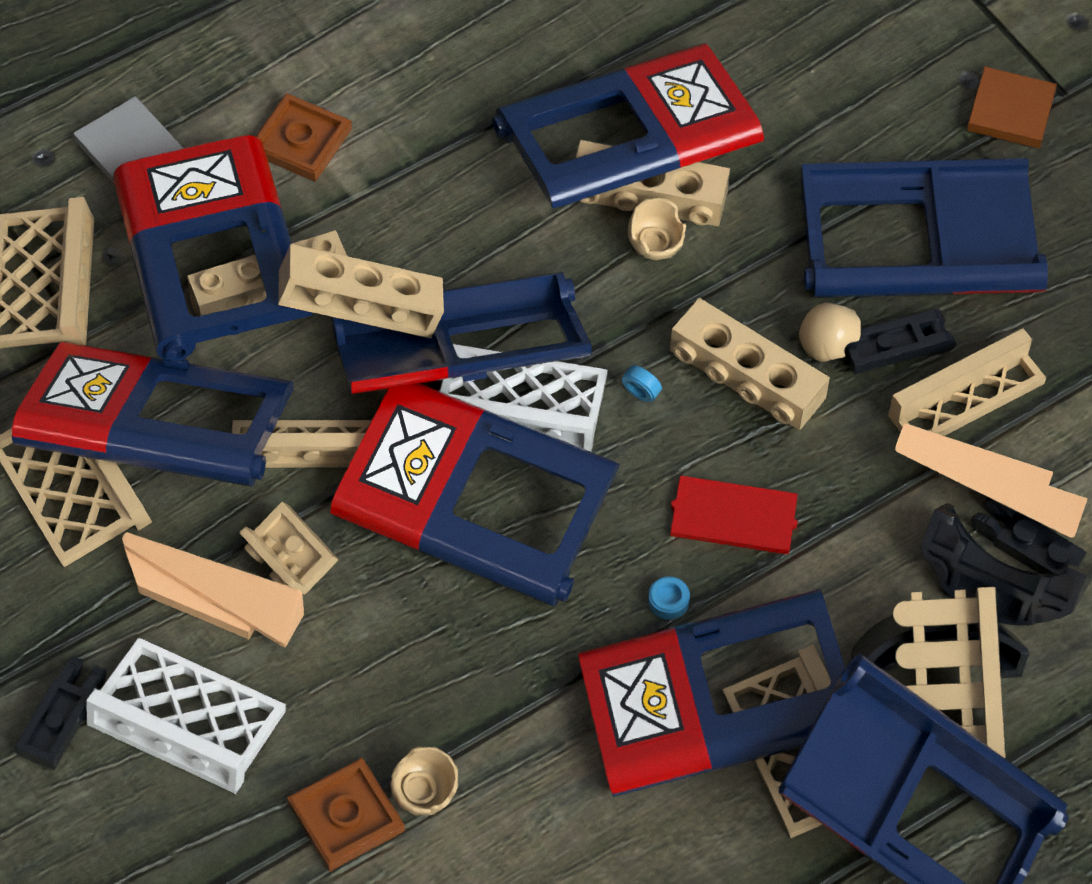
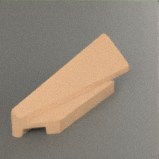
[895,423,1088,538]
[122,532,304,647]

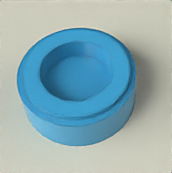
[621,365,662,402]
[648,577,690,620]

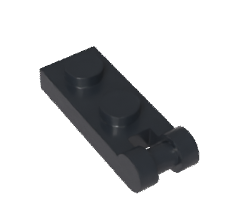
[844,309,956,375]

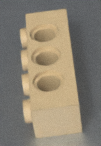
[576,140,730,227]
[187,230,347,317]
[278,244,444,338]
[670,298,830,431]

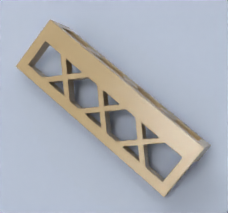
[888,328,1046,436]
[232,420,372,468]

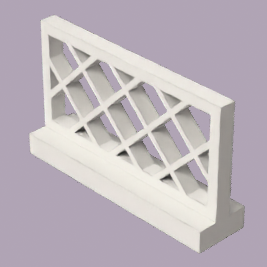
[440,344,608,452]
[86,638,286,794]

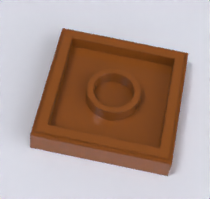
[967,66,1057,149]
[256,93,352,182]
[287,758,405,872]

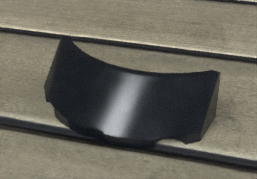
[920,503,1092,626]
[851,615,1029,678]

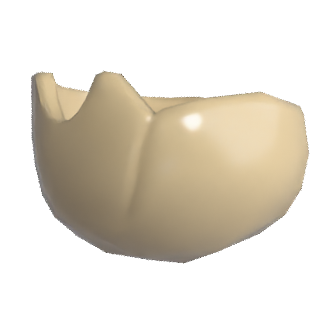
[628,197,686,261]
[799,302,861,362]
[391,747,458,815]

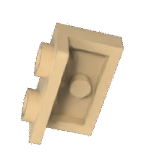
[239,502,339,595]

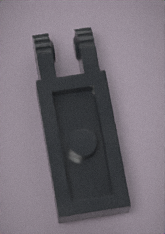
[970,497,1087,574]
[14,656,107,770]

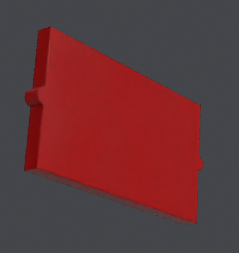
[670,475,798,555]

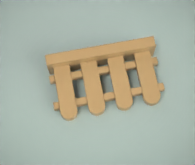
[893,587,1005,758]

